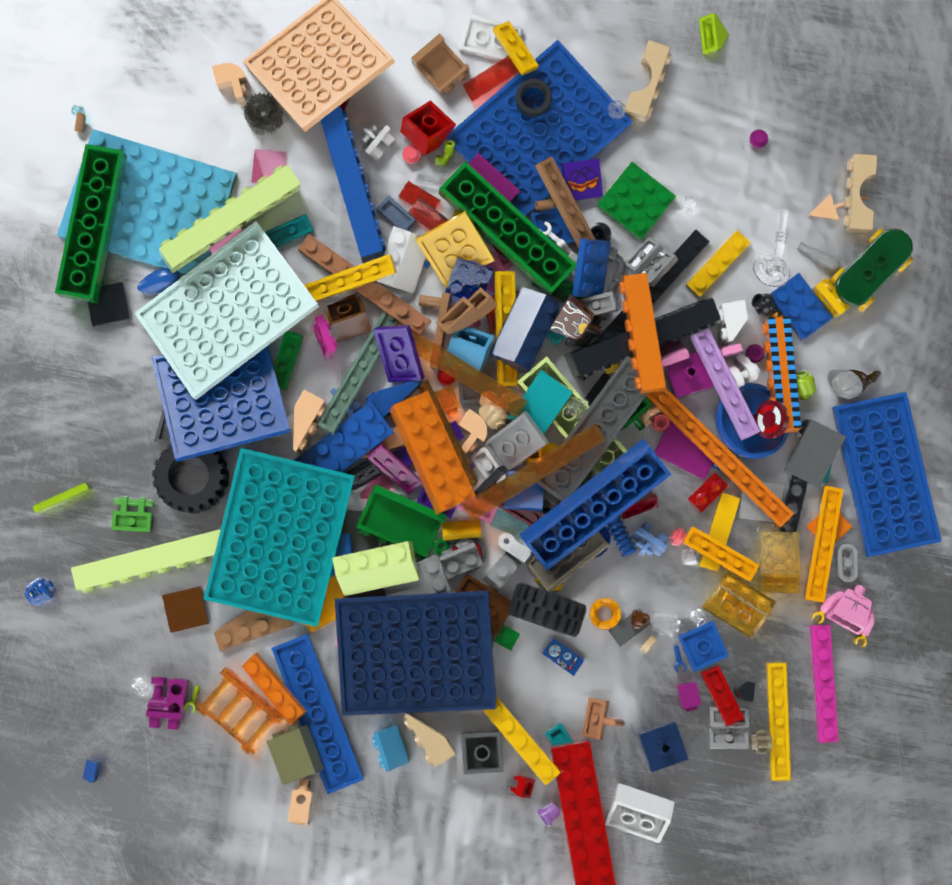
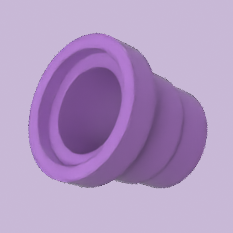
[537,802,561,827]

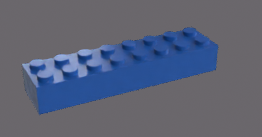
[321,106,386,263]
[520,439,672,570]

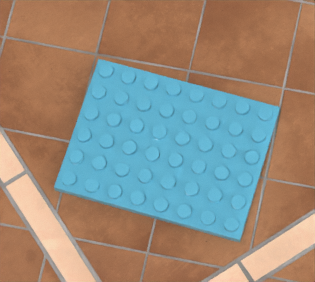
[57,129,237,275]

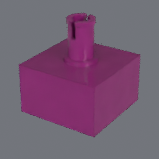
[664,352,713,399]

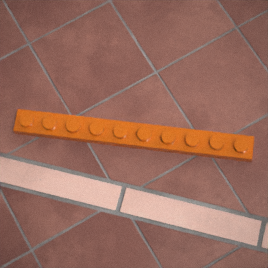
[646,388,794,528]

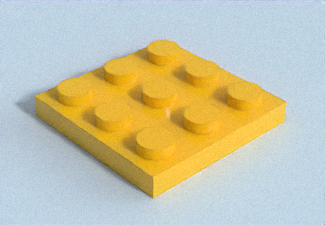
[416,211,495,288]

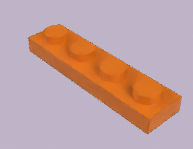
[242,652,307,725]

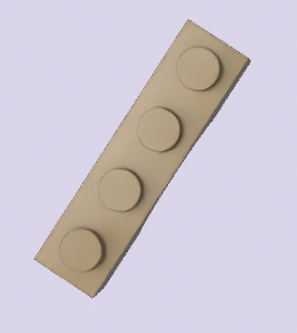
[624,40,672,122]
[844,154,877,234]

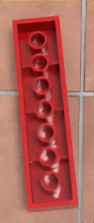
[550,739,616,885]

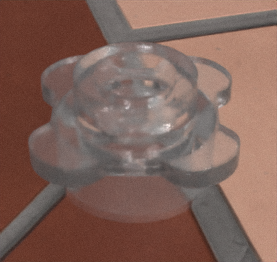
[131,677,149,696]

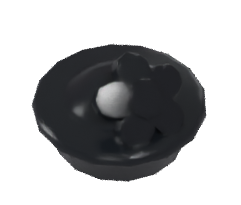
[591,222,611,241]

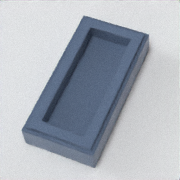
[376,195,417,231]

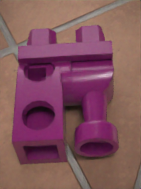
[146,677,189,730]

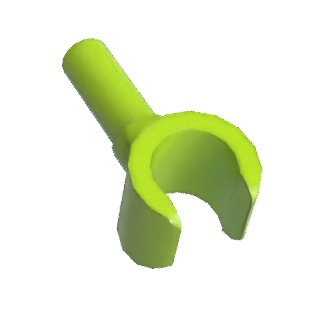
[184,685,200,713]

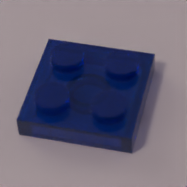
[444,256,493,300]

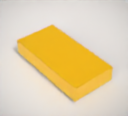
[442,519,482,541]

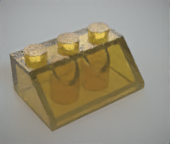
[702,571,776,638]

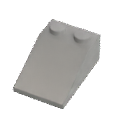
[383,555,451,596]

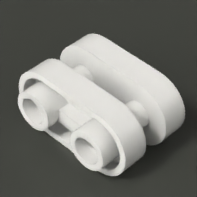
[726,355,760,388]

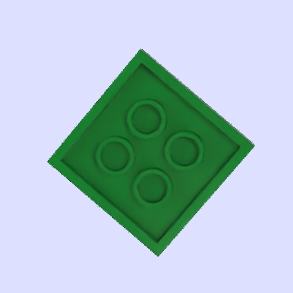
[597,162,676,241]

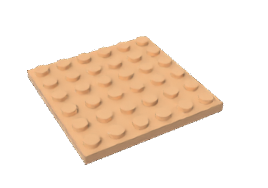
[243,0,395,132]

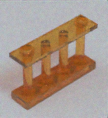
[194,667,285,754]

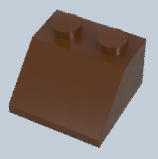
[323,293,372,343]

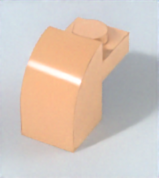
[212,63,248,103]
[458,409,487,455]

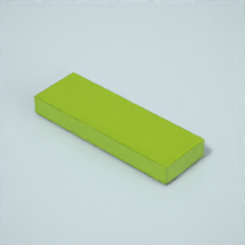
[33,482,92,514]

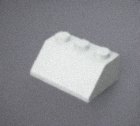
[376,226,426,294]
[605,783,674,843]

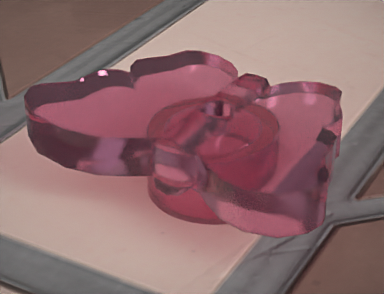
[360,470,393,499]

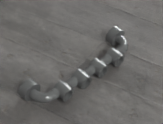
[565,247,626,348]

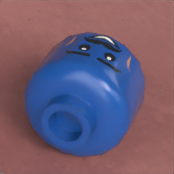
[24,577,55,606]

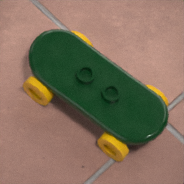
[829,228,914,312]

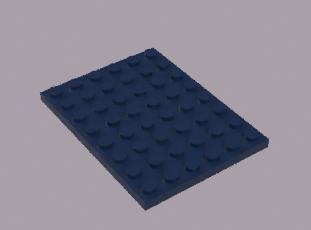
[334,590,497,716]

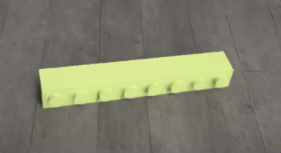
[71,529,221,593]

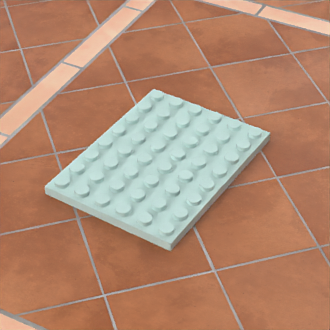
[135,221,319,400]

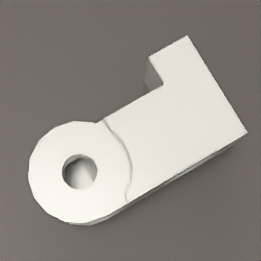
[498,533,532,564]

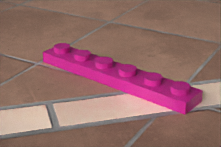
[810,625,839,743]

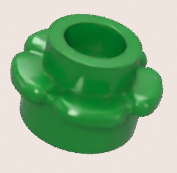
[432,537,451,556]

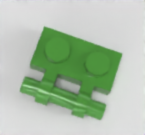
[111,496,154,532]

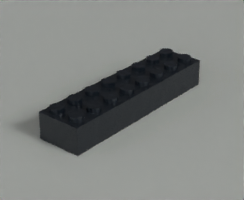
[564,298,721,378]

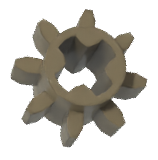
[750,730,772,754]

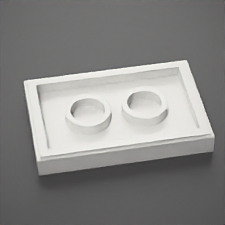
[459,14,523,65]

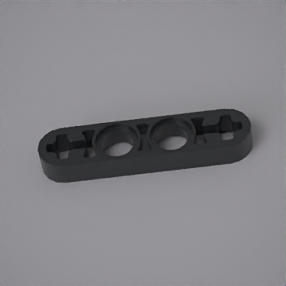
[778,474,808,536]

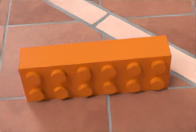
[389,391,476,515]

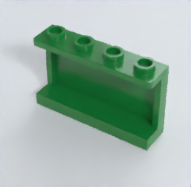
[356,485,446,560]

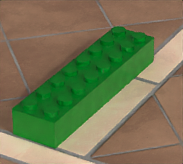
[55,144,127,304]
[439,161,576,297]

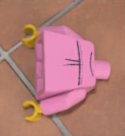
[812,585,875,647]

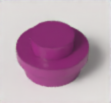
[749,129,768,149]
[745,344,764,363]

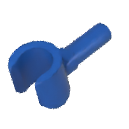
[674,645,687,673]

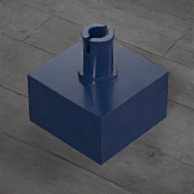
[637,721,689,772]

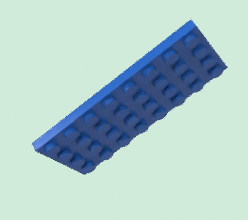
[832,392,942,558]

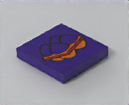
[561,159,603,200]

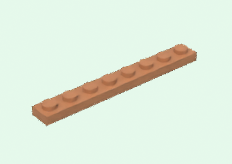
[298,234,431,337]

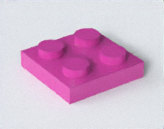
[312,314,338,361]

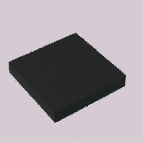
[87,282,131,328]

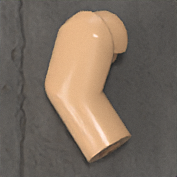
[640,405,662,426]

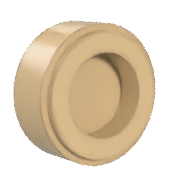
[640,635,658,654]

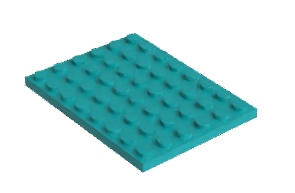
[204,448,355,627]

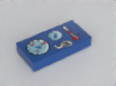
[542,638,585,676]

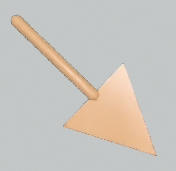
[809,194,869,220]

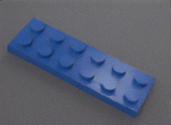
[294,401,395,472]

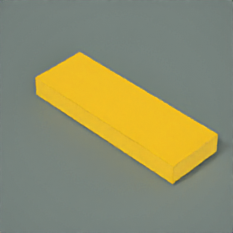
[492,21,539,76]

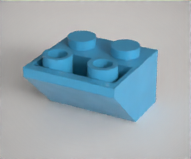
[443,327,494,378]
[372,724,410,772]

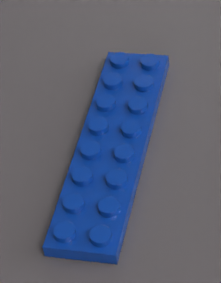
[271,634,364,794]

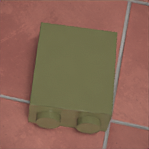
[266,724,324,785]

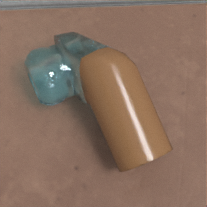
[71,105,86,132]
[535,195,556,211]

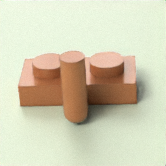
[582,697,625,740]

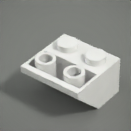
[716,300,748,347]

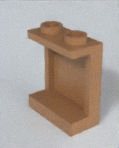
[411,33,470,96]

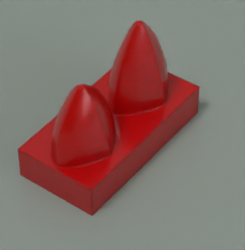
[687,472,729,513]

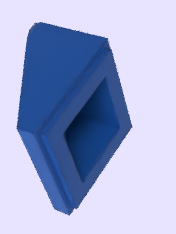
[83,759,101,783]

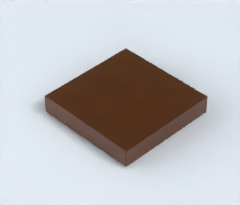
[162,586,209,633]

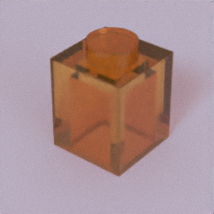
[433,385,460,416]

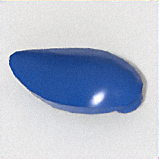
[137,269,180,294]

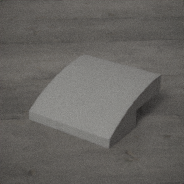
[625,236,678,287]
[738,482,784,523]
[709,707,749,749]

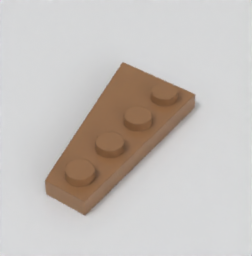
[214,610,294,651]

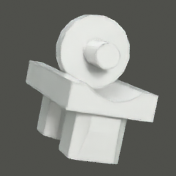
[361,125,395,159]

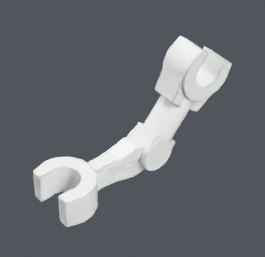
[539,222,578,264]

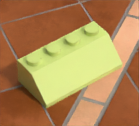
[332,541,420,596]

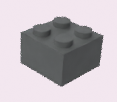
[461,731,503,774]

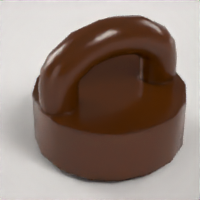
[631,609,650,629]

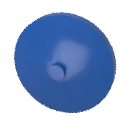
[715,383,789,459]

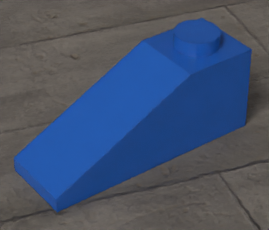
[365,380,423,418]

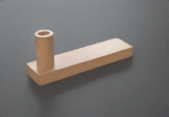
[419,292,452,371]

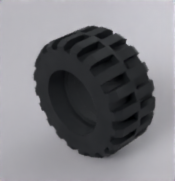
[152,444,229,514]
[508,583,587,637]

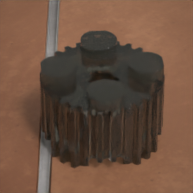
[244,92,284,135]

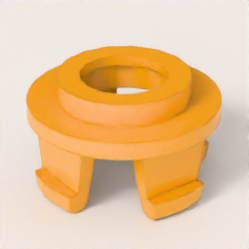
[589,598,621,630]

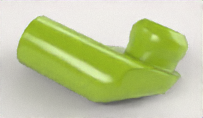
[435,140,455,167]

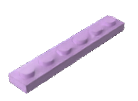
[690,328,760,441]

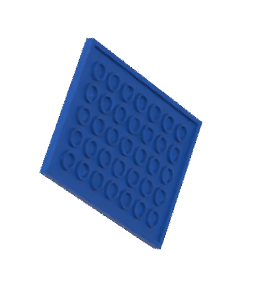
[446,40,633,217]

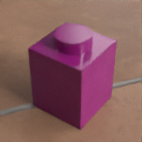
[675,681,702,712]

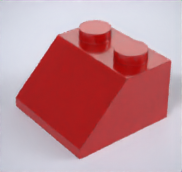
[400,100,456,156]

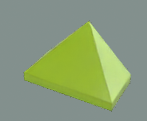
[699,13,729,55]

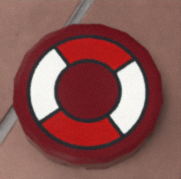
[754,400,789,439]

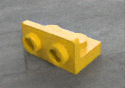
[812,278,850,319]

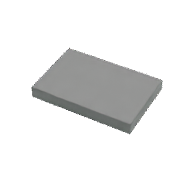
[483,411,549,474]

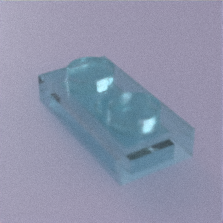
[490,508,530,540]

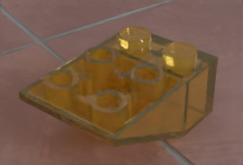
[757,531,800,594]

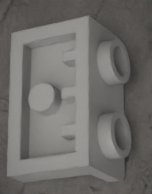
[439,541,483,579]

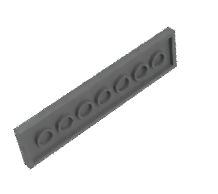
[535,356,648,501]

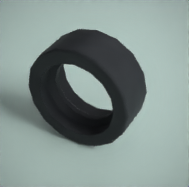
[515,79,552,117]

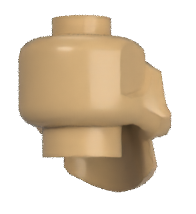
[479,391,510,430]

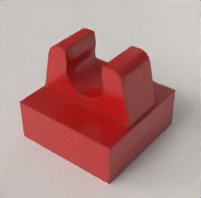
[510,776,536,798]

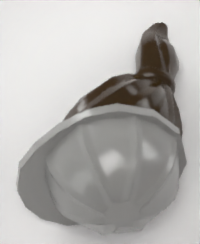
[828,368,881,399]

